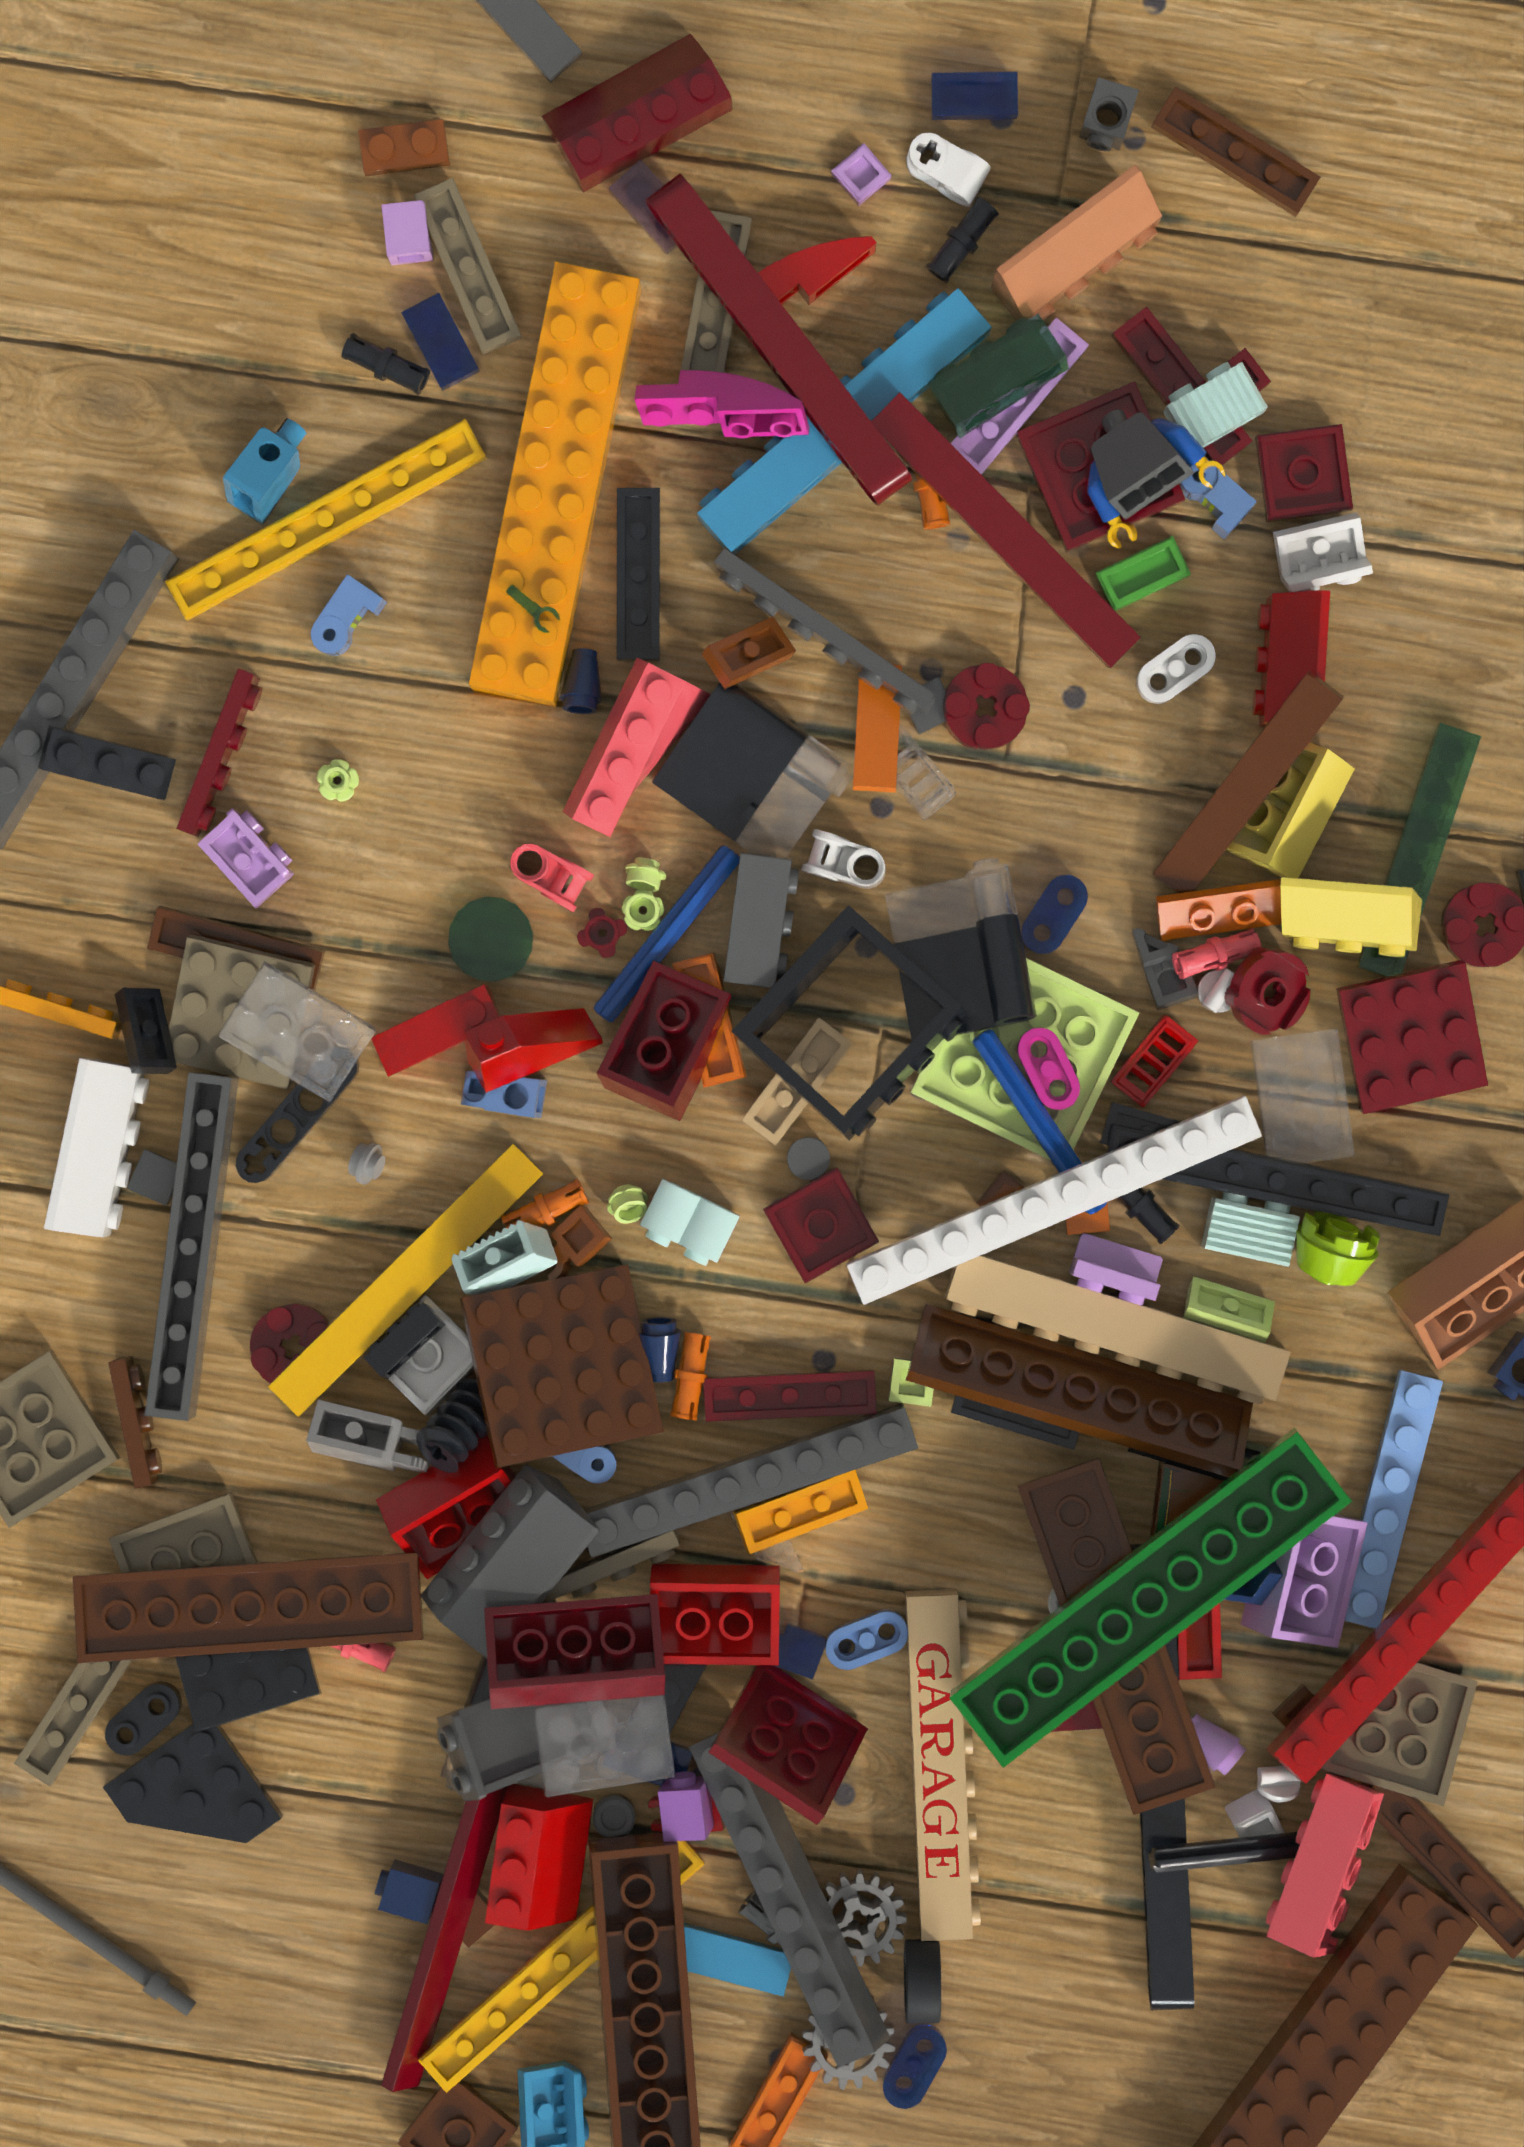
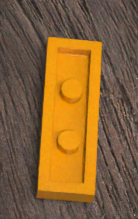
[0,979,122,1039]
[733,1470,868,1554]

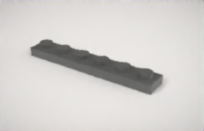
[714,548,936,715]

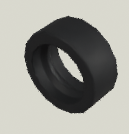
[904,1939,941,2023]

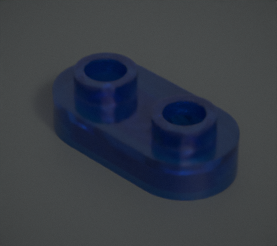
[1021,875,1088,954]
[882,2024,947,2109]

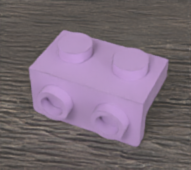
[198,808,295,908]
[1069,1233,1163,1306]

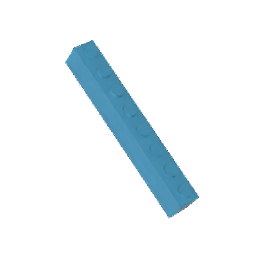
[697,288,992,555]

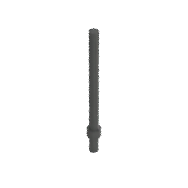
[0,1863,196,2017]

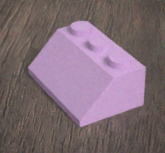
[1240,1514,1368,1648]

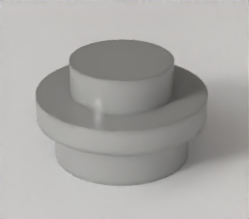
[348,1142,385,1185]

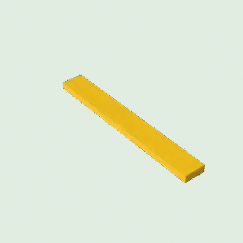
[165,419,487,621]
[268,1144,543,1417]
[418,1841,705,2093]

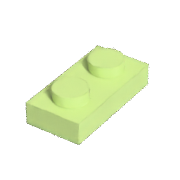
[1183,1276,1275,1343]

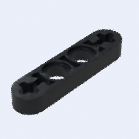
[235,1047,360,1183]

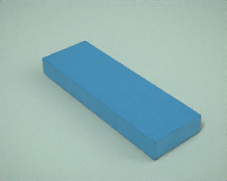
[684,1923,791,1997]

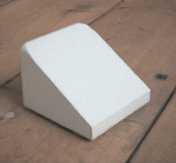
[1225,1789,1285,1838]

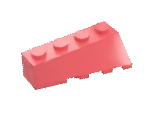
[562,658,711,837]
[1266,1773,1384,1958]

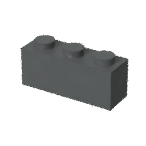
[724,851,799,988]

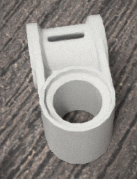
[906,133,991,207]
[801,829,886,889]

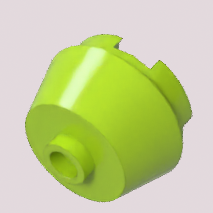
[1296,1211,1380,1286]

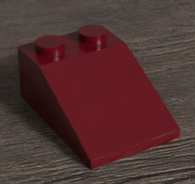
[597,961,731,1121]

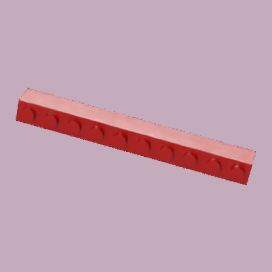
[1266,1467,1524,1784]

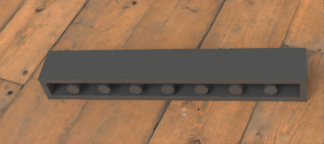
[0,530,179,850]
[145,1072,239,1421]
[583,1403,918,1558]
[689,1732,890,2068]

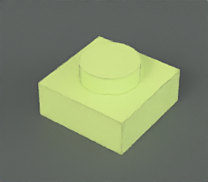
[888,1358,934,1407]

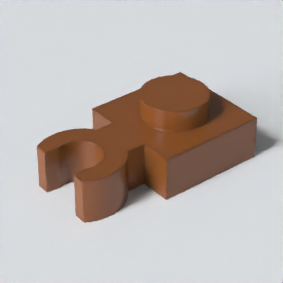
[547,1206,612,1280]

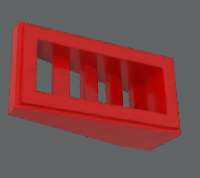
[1109,1015,1198,1108]

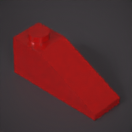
[371,985,501,1077]
[463,1008,603,1093]

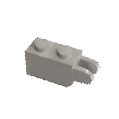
[306,1400,429,1473]

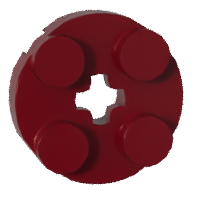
[943,663,1030,750]
[1441,882,1524,967]
[1224,947,1311,1035]
[250,1303,330,1384]

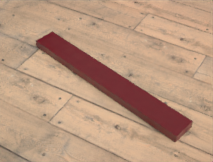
[871,392,1141,668]
[381,1786,508,2092]

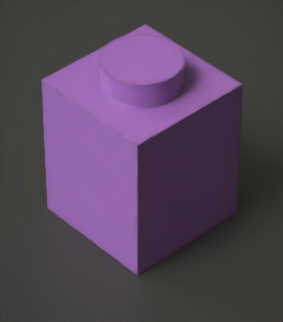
[658,1771,714,1842]

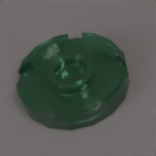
[448,897,534,982]

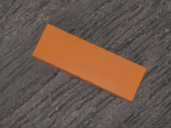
[853,665,902,793]
[728,2032,828,2147]

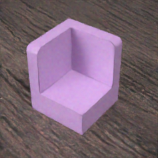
[381,200,434,265]

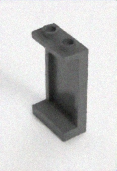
[437,1698,616,1801]

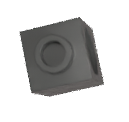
[1079,77,1139,152]

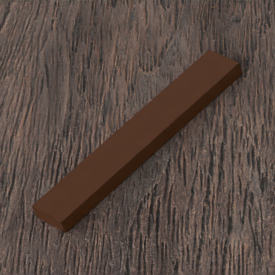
[1153,670,1344,893]

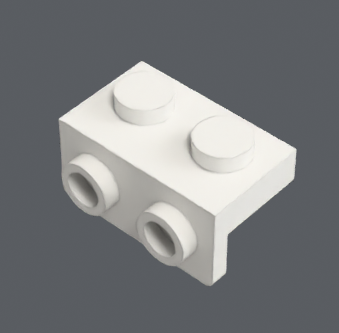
[1273,512,1373,592]

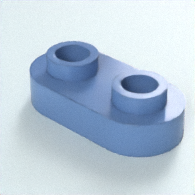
[825,1609,908,1670]

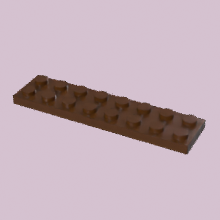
[906,1304,1253,1477]
[1018,1457,1216,1815]
[73,1552,424,1663]

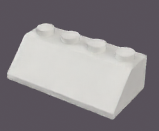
[44,1058,149,1237]

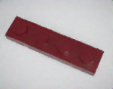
[1111,306,1253,466]
[176,668,262,837]
[704,1370,877,1422]

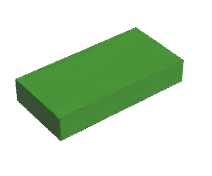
[1094,536,1191,611]

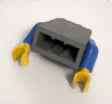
[1087,410,1226,548]

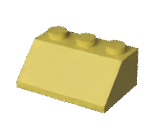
[1225,742,1355,878]
[1280,877,1422,957]

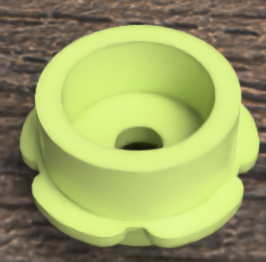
[317,759,359,802]
[625,857,666,892]
[622,889,664,931]
[607,1184,648,1223]

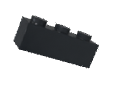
[364,1302,446,1380]

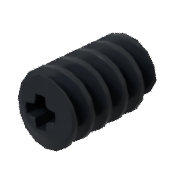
[416,1378,487,1473]

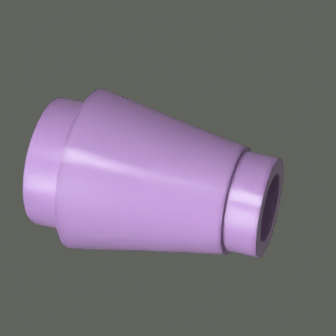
[1192,1713,1246,1776]

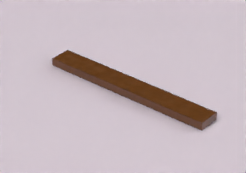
[1272,1683,1524,1959]

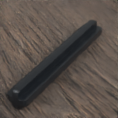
[1148,1832,1300,1873]

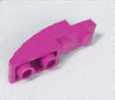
[634,370,810,438]

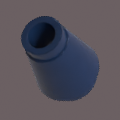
[559,648,602,714]
[639,1317,681,1382]

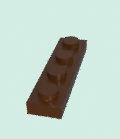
[1151,87,1321,217]
[147,906,325,993]

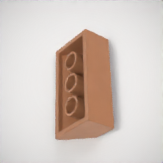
[991,164,1162,328]
[1387,1199,1524,1370]

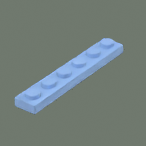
[1345,1369,1443,1629]

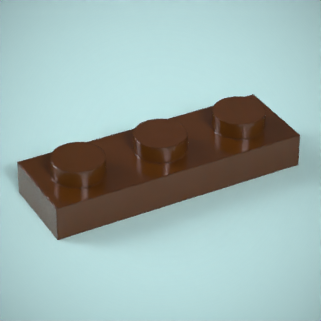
[108,1356,162,1489]

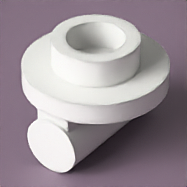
[1197,968,1234,1013]
[1257,1766,1302,1803]

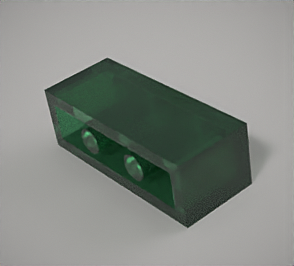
[928,313,1069,438]

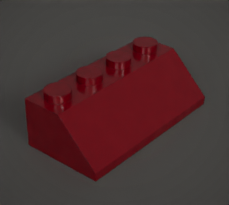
[542,33,732,193]
[484,1594,665,1709]

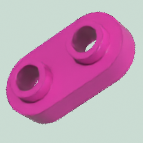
[1017,1028,1080,1110]

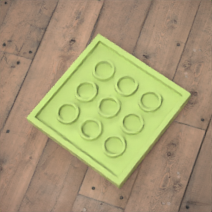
[910,958,1139,1160]

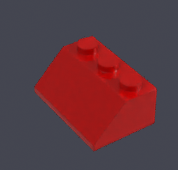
[1252,590,1331,727]
[376,1435,516,1580]
[650,1564,780,1666]
[485,1784,594,1931]

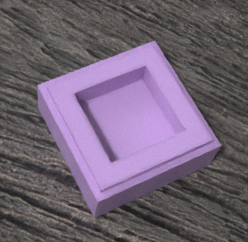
[831,143,892,206]

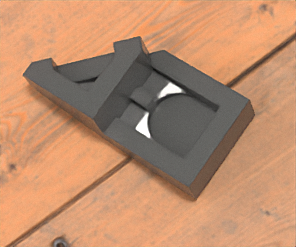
[1132,928,1198,1011]

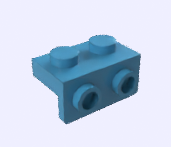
[517,2061,589,2147]

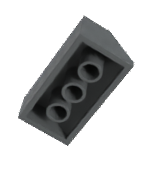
[421,1464,600,1658]

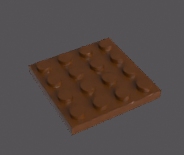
[460,1264,664,1468]

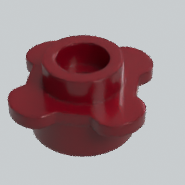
[577,908,627,958]

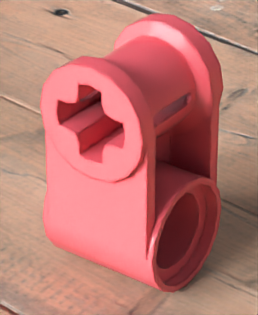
[510,844,595,912]

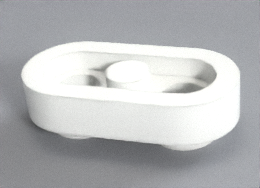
[1136,634,1216,704]

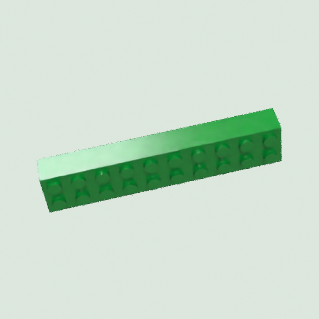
[949,1427,1352,1768]

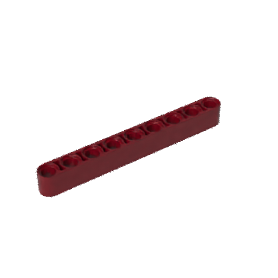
[645,173,912,506]

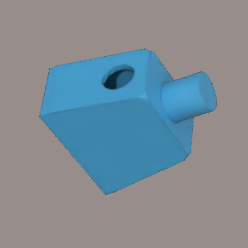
[223,418,307,525]

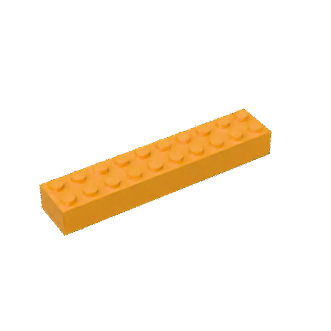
[469,262,642,707]

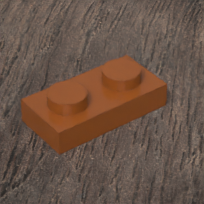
[358,119,450,176]
[702,617,796,689]

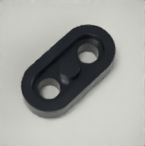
[105,1681,182,1755]

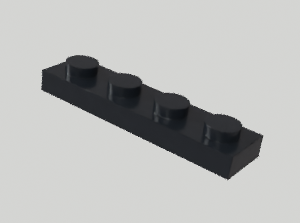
[617,488,660,661]

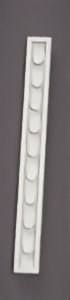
[846,1095,1262,1305]

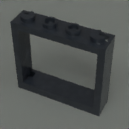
[731,905,966,1141]

